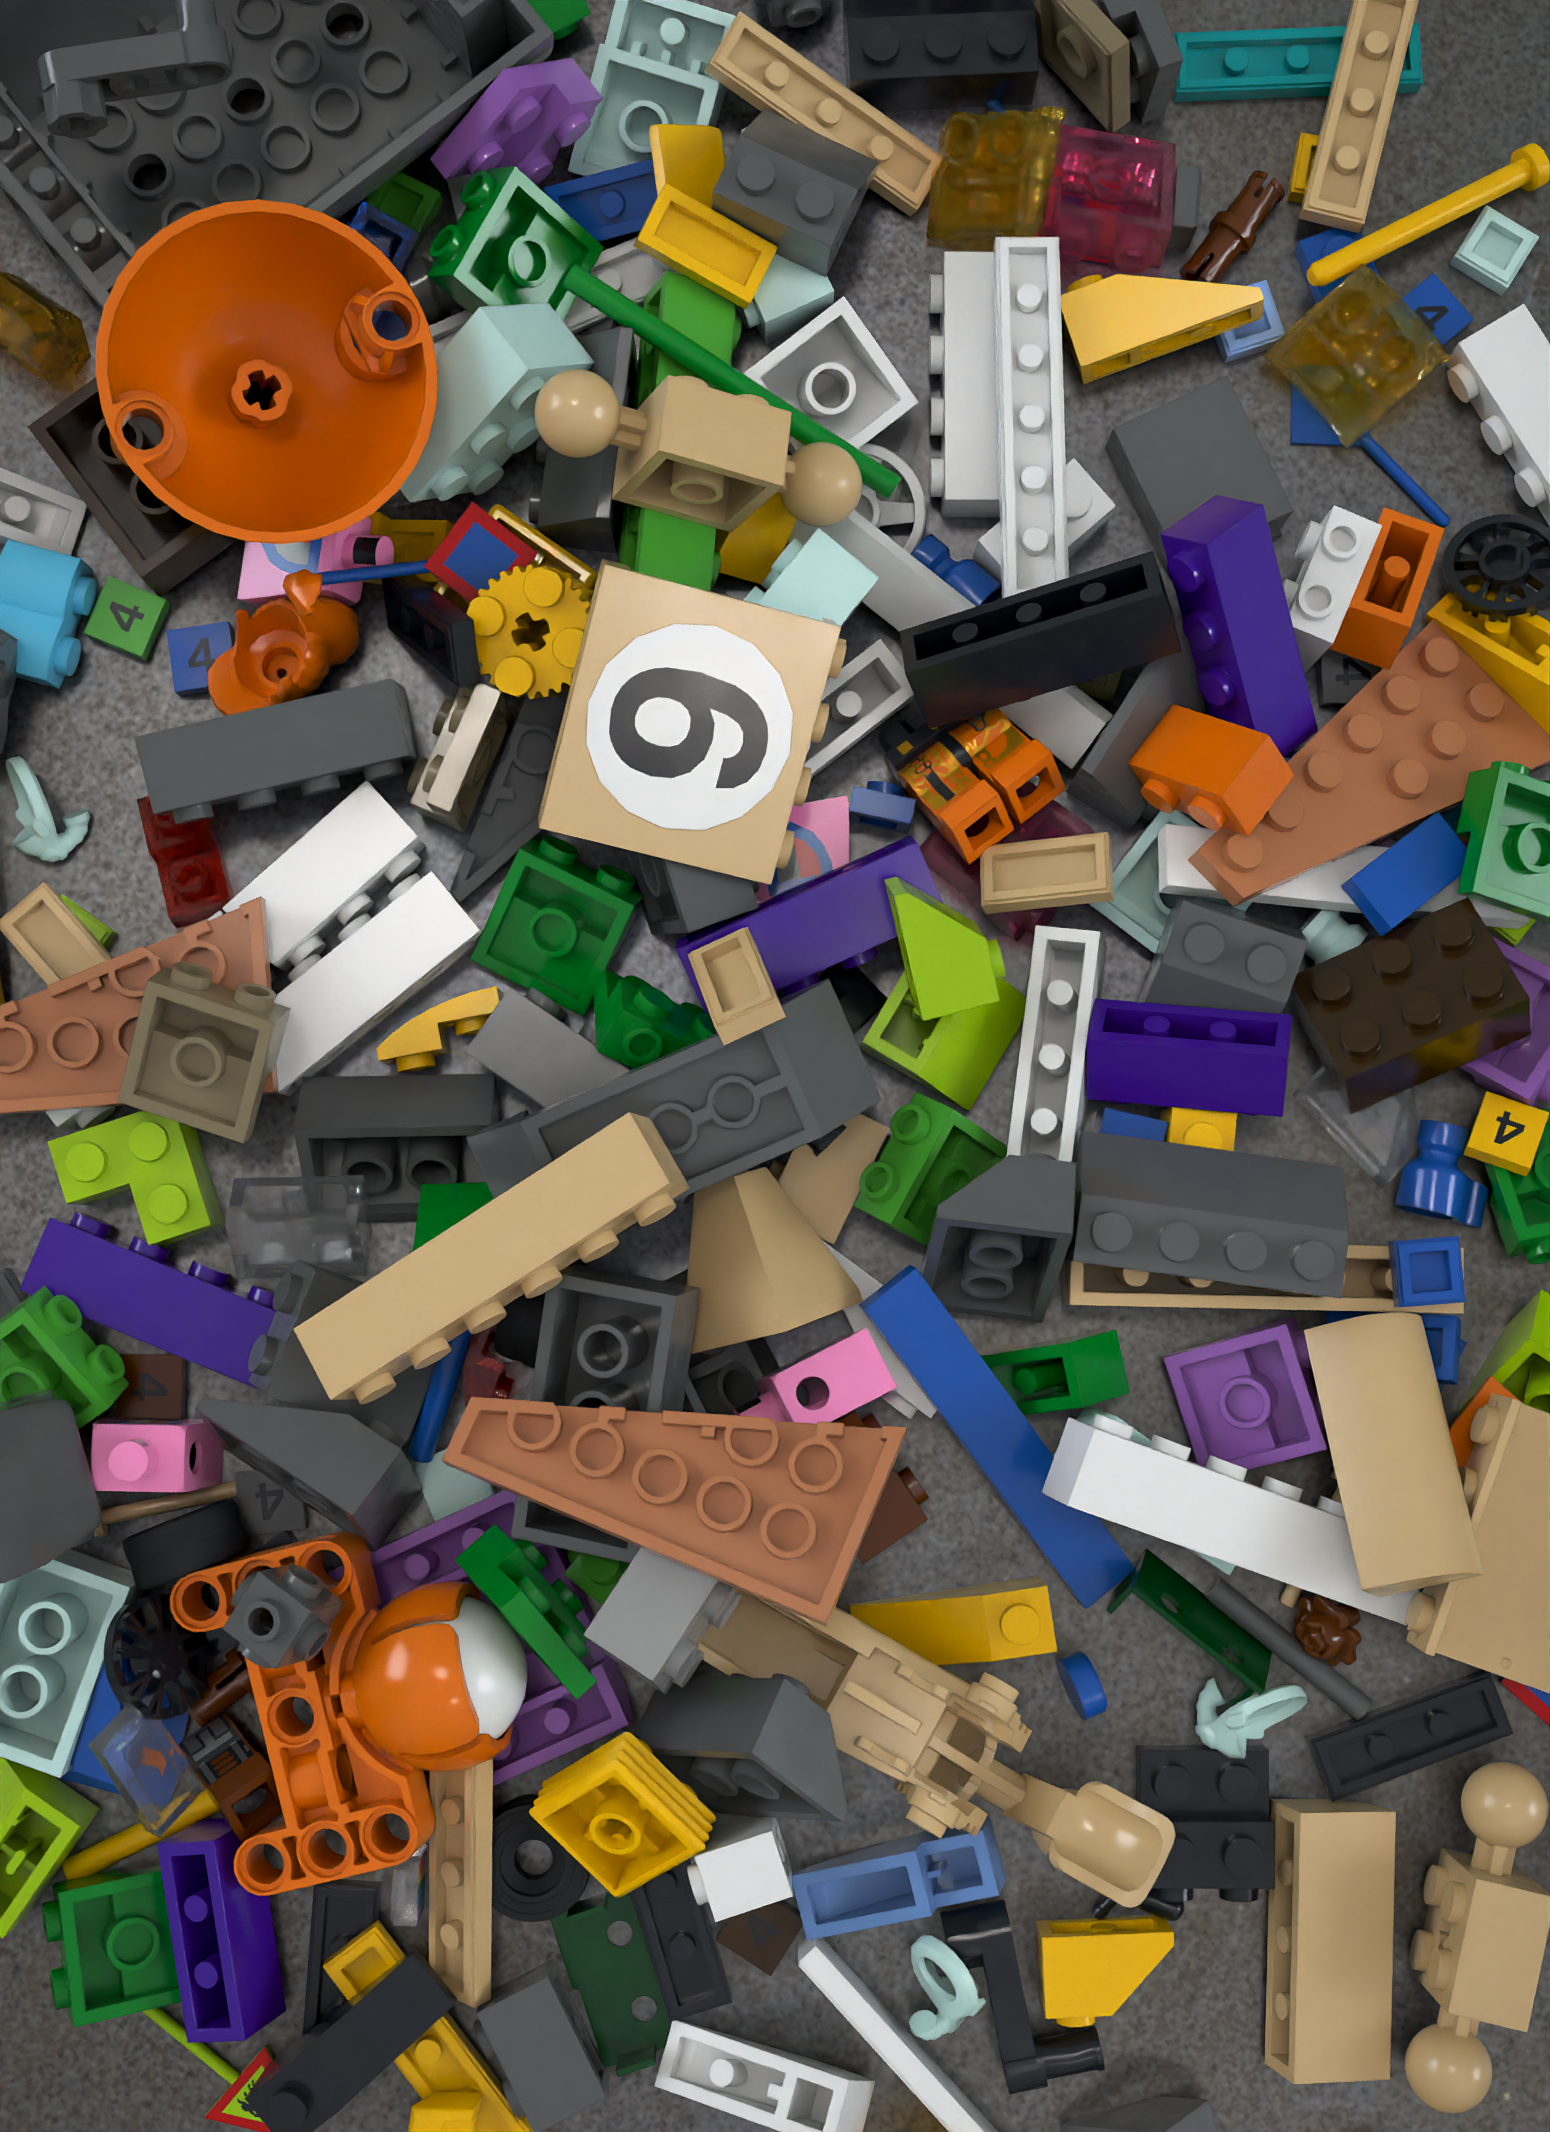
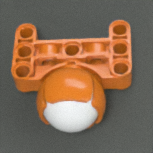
[170,1531,527,1896]

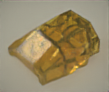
[927,106,1067,241]
[1263,264,1451,448]
[0,271,91,384]

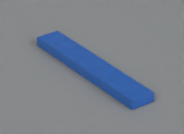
[859,1265,1136,1609]

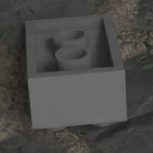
[1138,895,1309,1014]
[195,1398,423,1552]

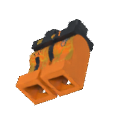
[878,708,1066,865]

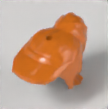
[208,568,360,716]

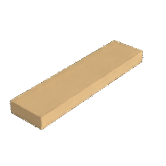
[1298,0,1419,233]
[704,11,947,217]
[429,1759,493,2008]

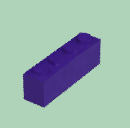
[1160,495,1318,758]
[676,835,944,1014]
[19,1211,276,1389]

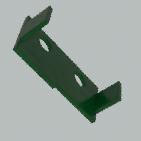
[1106,1549,1272,1708]
[550,1891,672,2077]

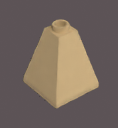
[687,1167,863,1354]

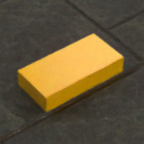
[633,182,778,309]

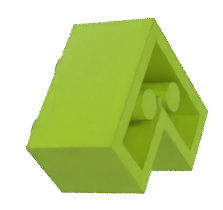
[48,1110,227,1245]

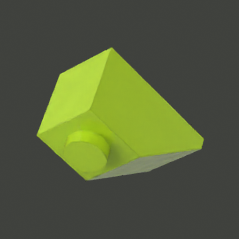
[884,877,1006,1021]

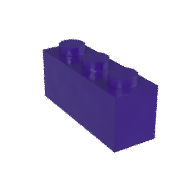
[1086,998,1292,1117]
[157,1818,286,2043]

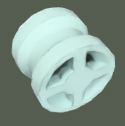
[1299,909,1368,966]

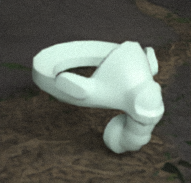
[6,756,91,863]
[1195,1677,1307,1759]
[909,1935,986,2041]

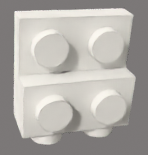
[1283,505,1382,672]

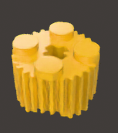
[467,565,594,699]

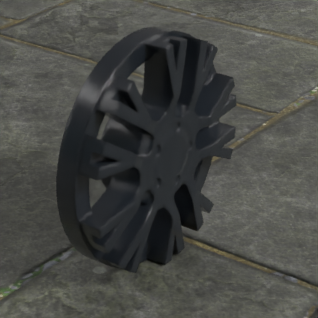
[1443,514,1550,623]
[104,1593,214,1721]

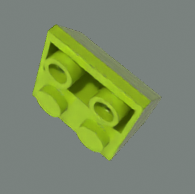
[859,971,1027,1112]
[0,1757,100,1939]

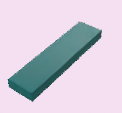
[1172,23,1423,102]

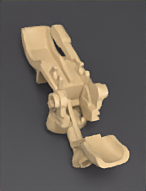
[698,1589,1175,1908]

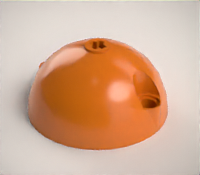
[95,199,438,544]

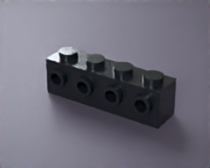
[900,551,1182,729]

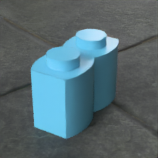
[0,539,98,689]

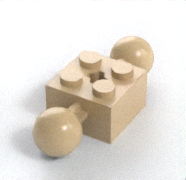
[534,369,862,532]
[1405,1762,1550,2113]

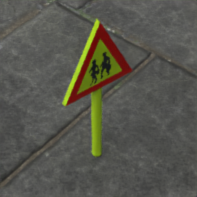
[142,2007,273,2132]

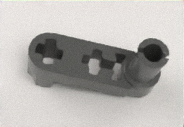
[37,0,232,139]

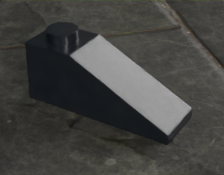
[245,1948,457,2132]

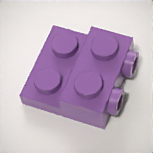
[430,58,603,185]
[1459,937,1550,1107]
[1164,1316,1330,1470]

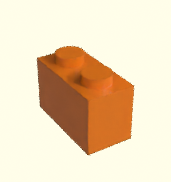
[1329,507,1445,670]
[1127,704,1295,836]

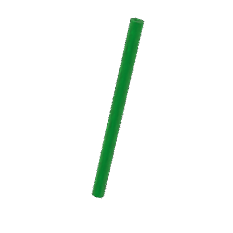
[562,264,902,500]

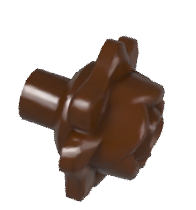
[1294,1595,1362,1667]

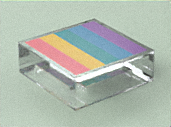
[390,1844,428,1927]

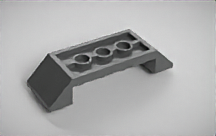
[466,978,882,1201]

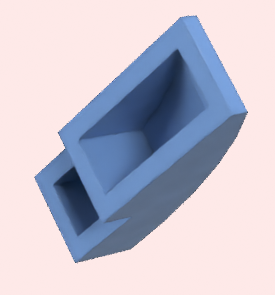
[792,1816,1006,1941]

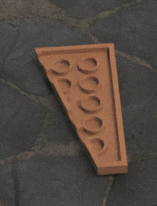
[1188,620,1550,907]
[0,896,279,1115]
[442,1397,907,1627]

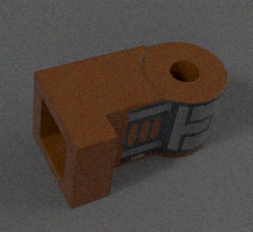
[179,1713,283,1842]

